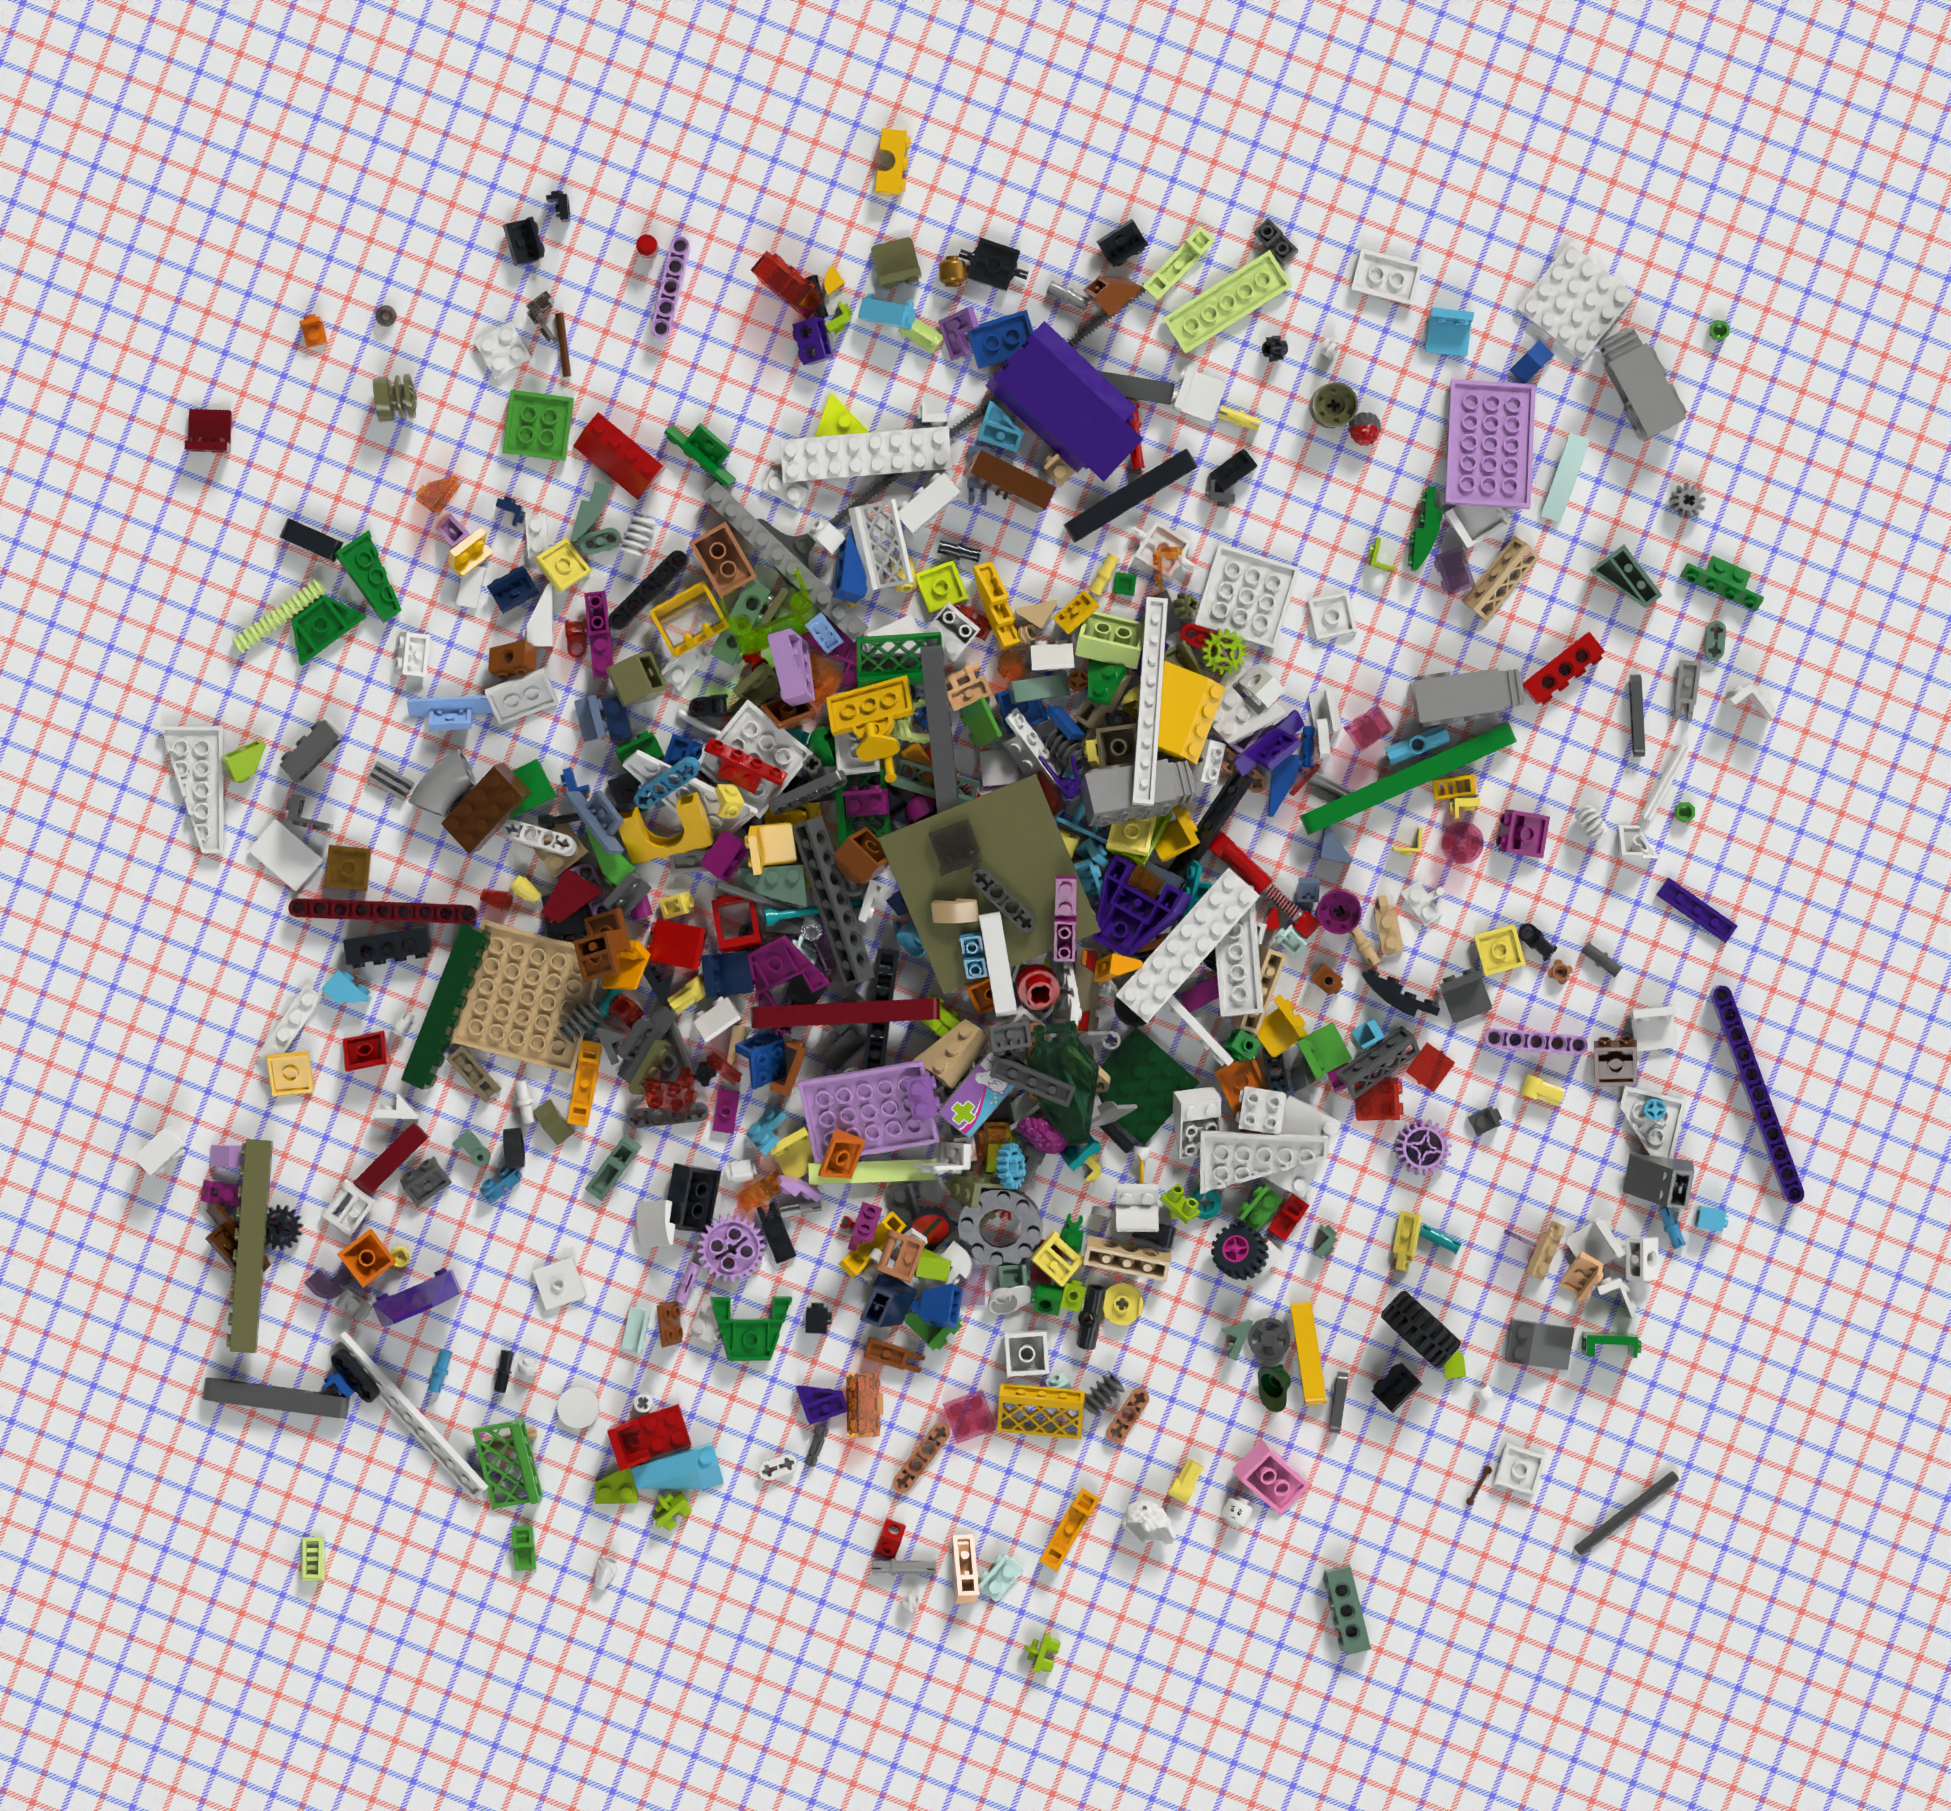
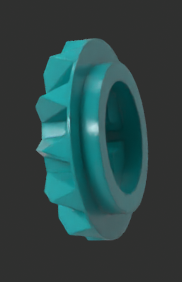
[1188,1187,1222,1219]

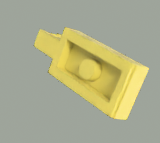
[1393,1211,1423,1271]

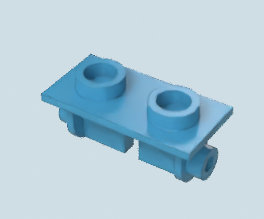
[479,1165,523,1203]

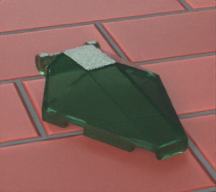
[1026,1021,1099,1146]

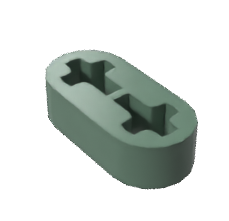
[1704,620,1726,661]

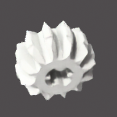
[1575,804,1608,841]

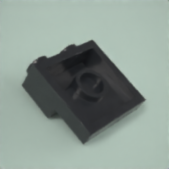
[541,895,589,940]

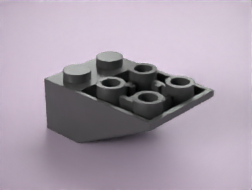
[1623,1153,1694,1210]

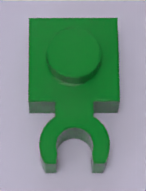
[1061,1213,1084,1252]

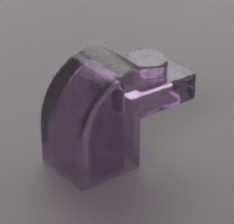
[304,1267,353,1299]

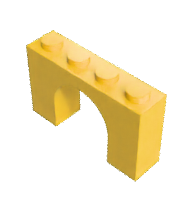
[618,792,714,864]

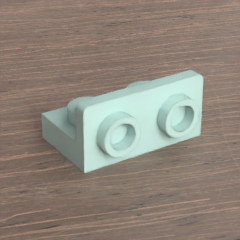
[978,1553,1024,1602]

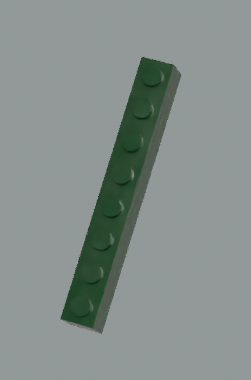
[401,923,491,1090]

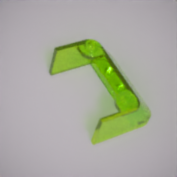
[719,567,817,655]

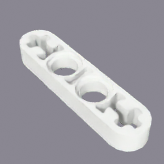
[502,820,577,857]

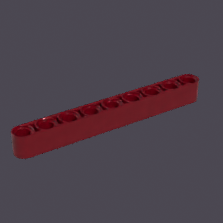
[288,898,479,924]
[750,998,940,1028]

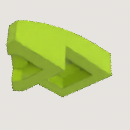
[1443,1349,1466,1379]

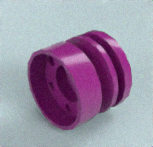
[1317,888,1362,934]

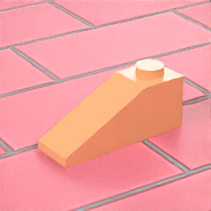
[952,1534,979,1604]

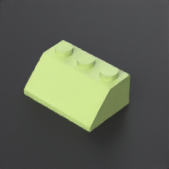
[1075,611,1144,670]

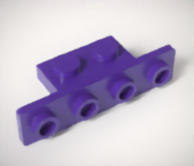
[1233,709,1304,776]

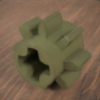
[1172,593,1198,619]

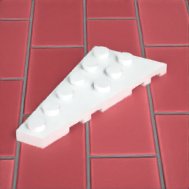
[159,726,224,853]
[622,750,758,846]
[1200,1131,1329,1194]

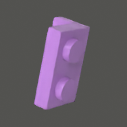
[904,1071,941,1121]

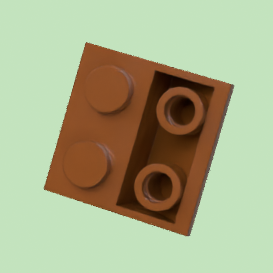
[1083,276,1142,316]

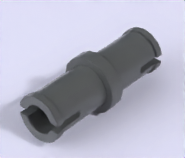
[1581,942,1623,978]

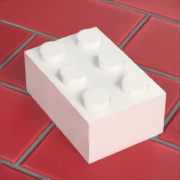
[897,473,961,536]

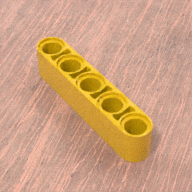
[1290,1301,1327,1406]

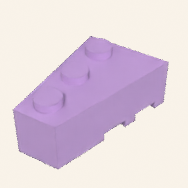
[767,628,815,707]

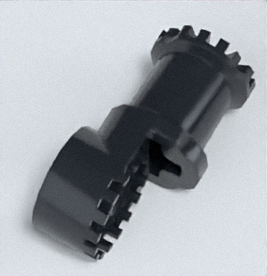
[1517,923,1558,961]

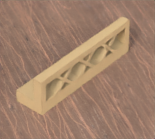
[1461,536,1540,622]

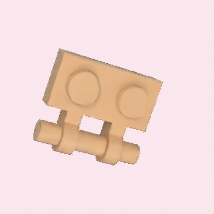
[946,662,993,712]

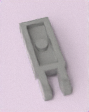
[1673,660,1701,721]

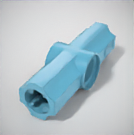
[1384,725,1450,765]

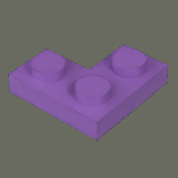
[938,306,979,361]

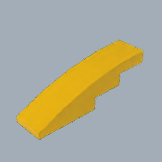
[972,561,1022,650]

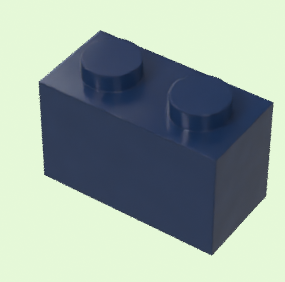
[602,696,633,742]

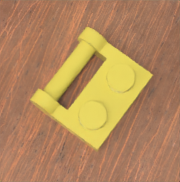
[1030,1230,1084,1287]

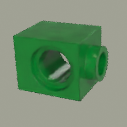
[1030,1282,1063,1316]

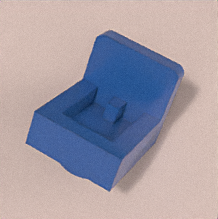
[560,767,591,795]

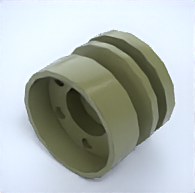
[373,374,417,422]
[1309,382,1358,429]

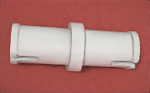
[514,1080,536,1124]

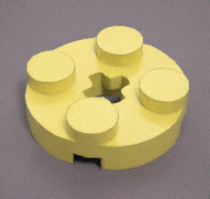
[1103,1282,1143,1325]

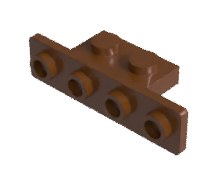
[205,1202,271,1272]

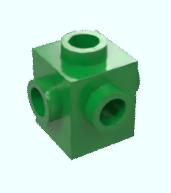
[1222,1029,1261,1062]

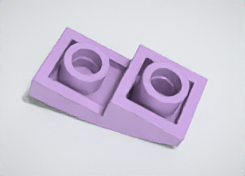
[776,1175,822,1202]

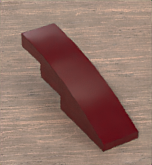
[353,1122,429,1196]

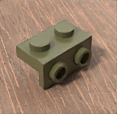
[1164,640,1206,677]

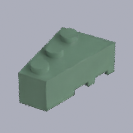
[1590,544,1663,608]
[741,864,812,907]

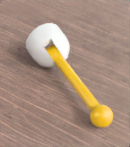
[1134,1145,1151,1184]

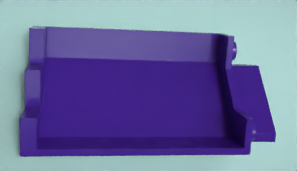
[985,321,1143,482]

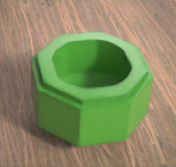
[1709,320,1730,341]
[1674,802,1695,822]

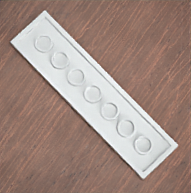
[780,426,952,483]
[1115,868,1260,1023]

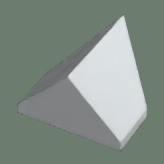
[1618,825,1660,859]

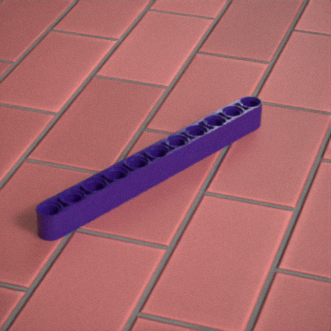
[1710,985,1805,1204]

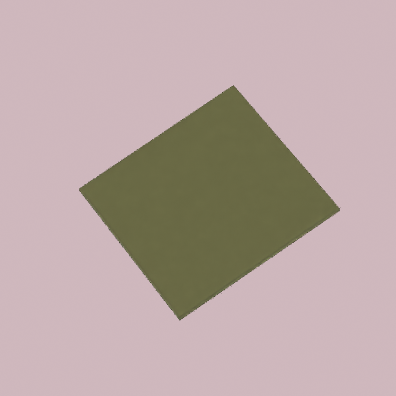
[878,774,1101,994]

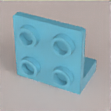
[1425,307,1474,357]

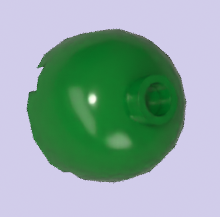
[806,724,837,767]

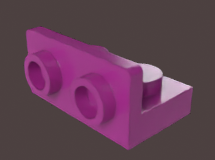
[841,785,889,817]
[848,1202,882,1251]

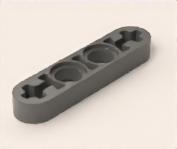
[1629,674,1645,757]
[768,770,848,815]
[971,867,1036,933]
[627,1102,709,1128]

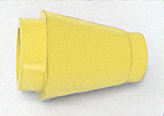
[509,875,541,904]

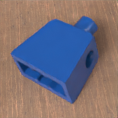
[911,1284,963,1329]

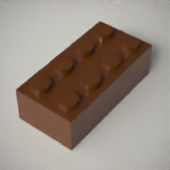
[441,763,532,854]

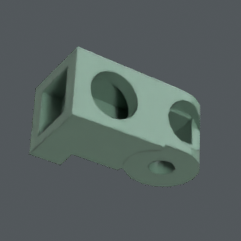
[452,1128,491,1167]

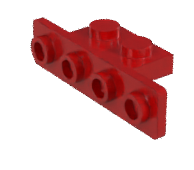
[704,738,788,794]

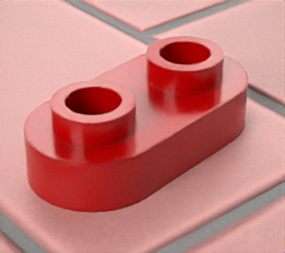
[1180,623,1221,653]

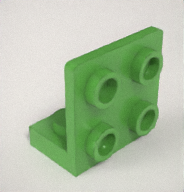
[1297,1023,1352,1080]
[1237,1184,1283,1231]

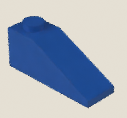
[832,532,867,604]
[1268,754,1303,817]

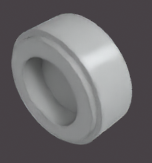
[1091,1206,1113,1218]

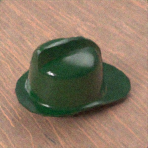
[1258,1364,1291,1412]

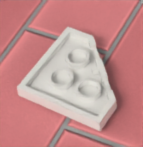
[1052,961,1082,1025]
[1619,1086,1687,1158]

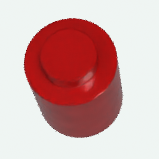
[636,234,659,259]

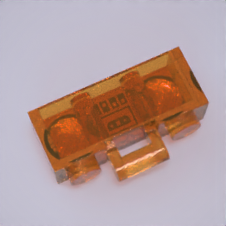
[846,1372,883,1438]

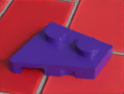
[796,1385,849,1425]

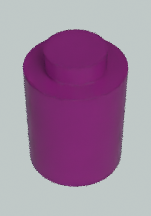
[631,895,653,920]

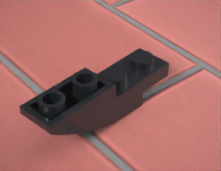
[1361,969,1440,1017]

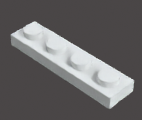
[257,985,323,1060]

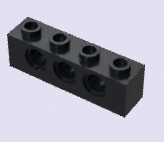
[343,927,433,968]

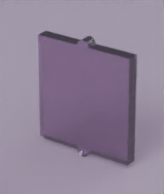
[1504,1229,1537,1248]
[950,1268,985,1307]

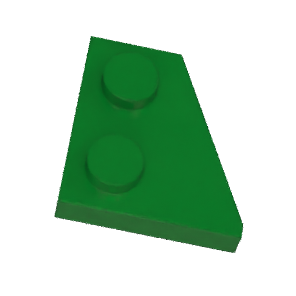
[1088,659,1127,706]

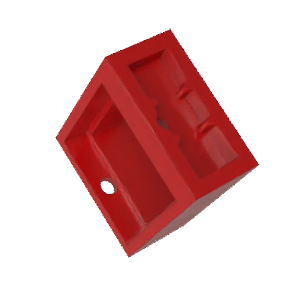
[711,895,763,953]

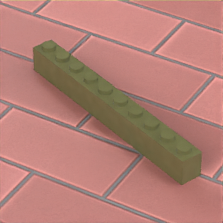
[226,1139,273,1353]

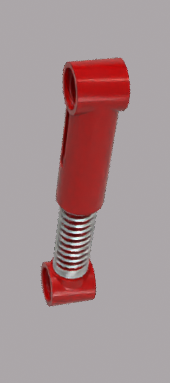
[1209,831,1321,939]

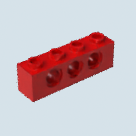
[1523,632,1605,705]

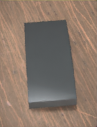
[1253,218,1299,266]

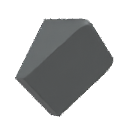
[1290,1062,1316,1092]

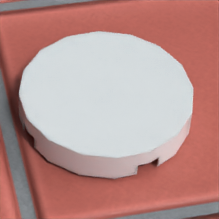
[557,1386,599,1429]

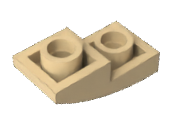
[931,898,979,923]

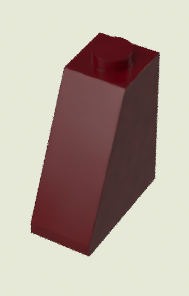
[541,868,604,925]

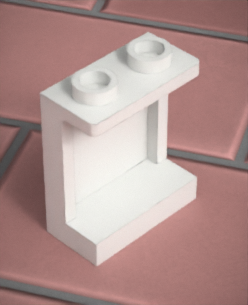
[1443,505,1511,550]

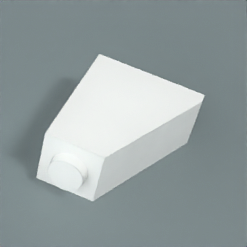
[863,614,927,658]

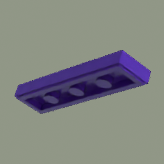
[1656,877,1738,943]

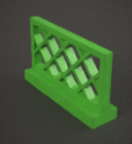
[472,1417,543,1509]

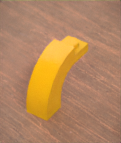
[838,1211,907,1279]

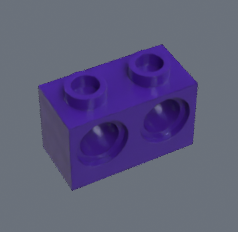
[792,317,834,365]

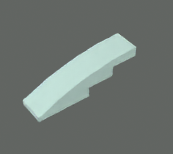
[1540,432,1590,523]

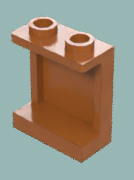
[769,1039,808,1097]

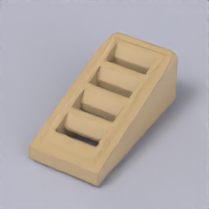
[726,1024,751,1067]

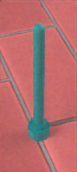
[763,899,863,926]

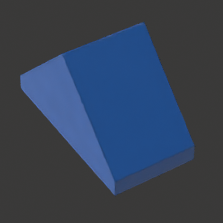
[1509,340,1554,384]

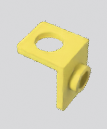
[1391,827,1423,856]

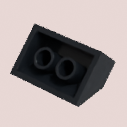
[667,1163,722,1233]

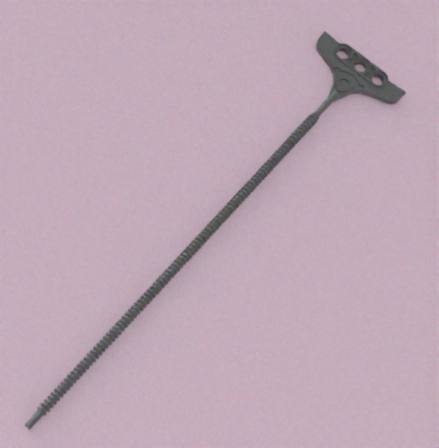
[757,283,1146,605]

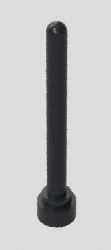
[538,803,635,830]

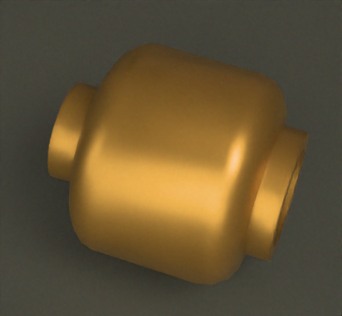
[939,256,967,287]

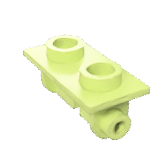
[898,317,943,354]

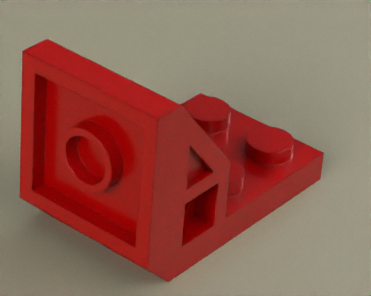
[607,1404,692,1471]

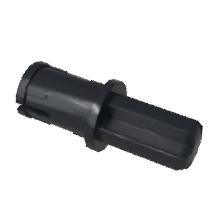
[494,1350,514,1393]

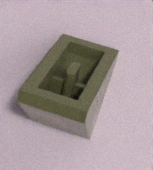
[533,1099,574,1145]

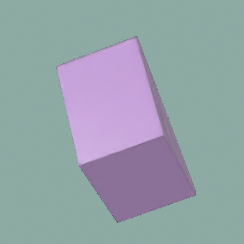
[435,514,471,548]
[211,1145,245,1167]

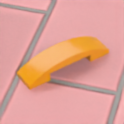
[567,1040,602,1127]
[1039,1488,1100,1571]

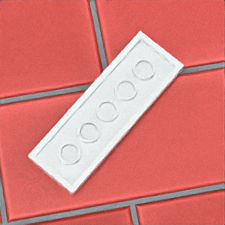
[1215,886,1264,1017]

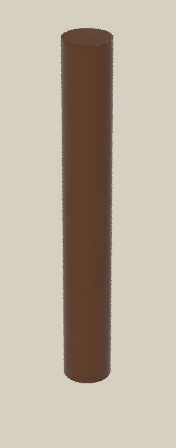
[555,313,571,377]

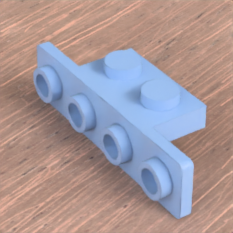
[407,695,493,731]

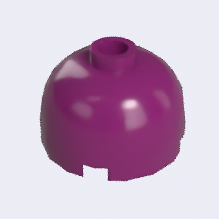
[905,793,937,825]

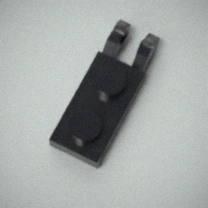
[757,1202,797,1264]

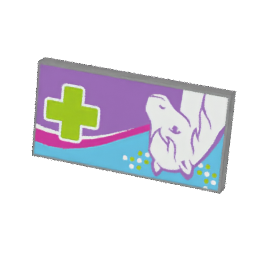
[937,1052,1015,1139]

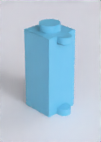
[858,293,916,330]

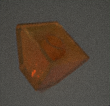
[416,476,463,516]
[809,649,845,707]

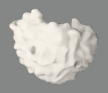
[1121,1499,1176,1545]

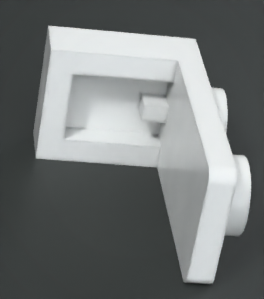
[1595,1276,1637,1319]

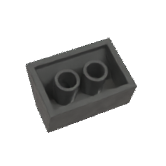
[280,720,344,783]

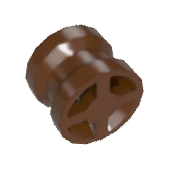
[1068,670,1088,692]

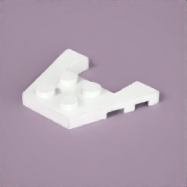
[1211,663,1289,746]

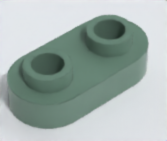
[579,528,621,555]

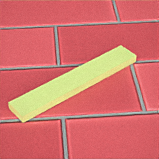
[808,1158,936,1185]

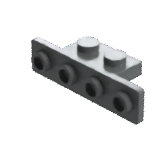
[617,1004,676,1084]

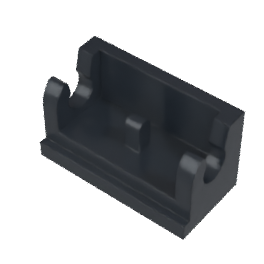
[1209,449,1258,492]

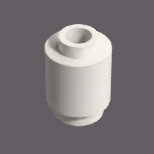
[726,1159,758,1183]

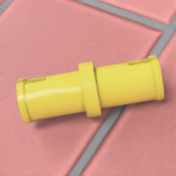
[1218,405,1262,432]
[1089,553,1120,596]

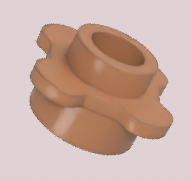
[1548,959,1573,984]

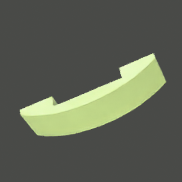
[1142,226,1215,301]

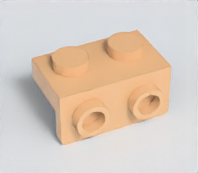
[1559,1251,1604,1303]

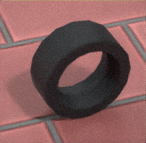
[503,1128,525,1168]

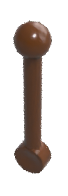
[1466,1466,1492,1506]

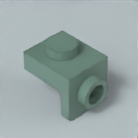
[1313,1224,1338,1258]
[997,1264,1030,1287]

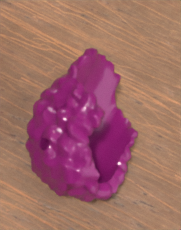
[1017,1111,1073,1154]

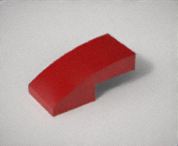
[1267,1193,1310,1242]

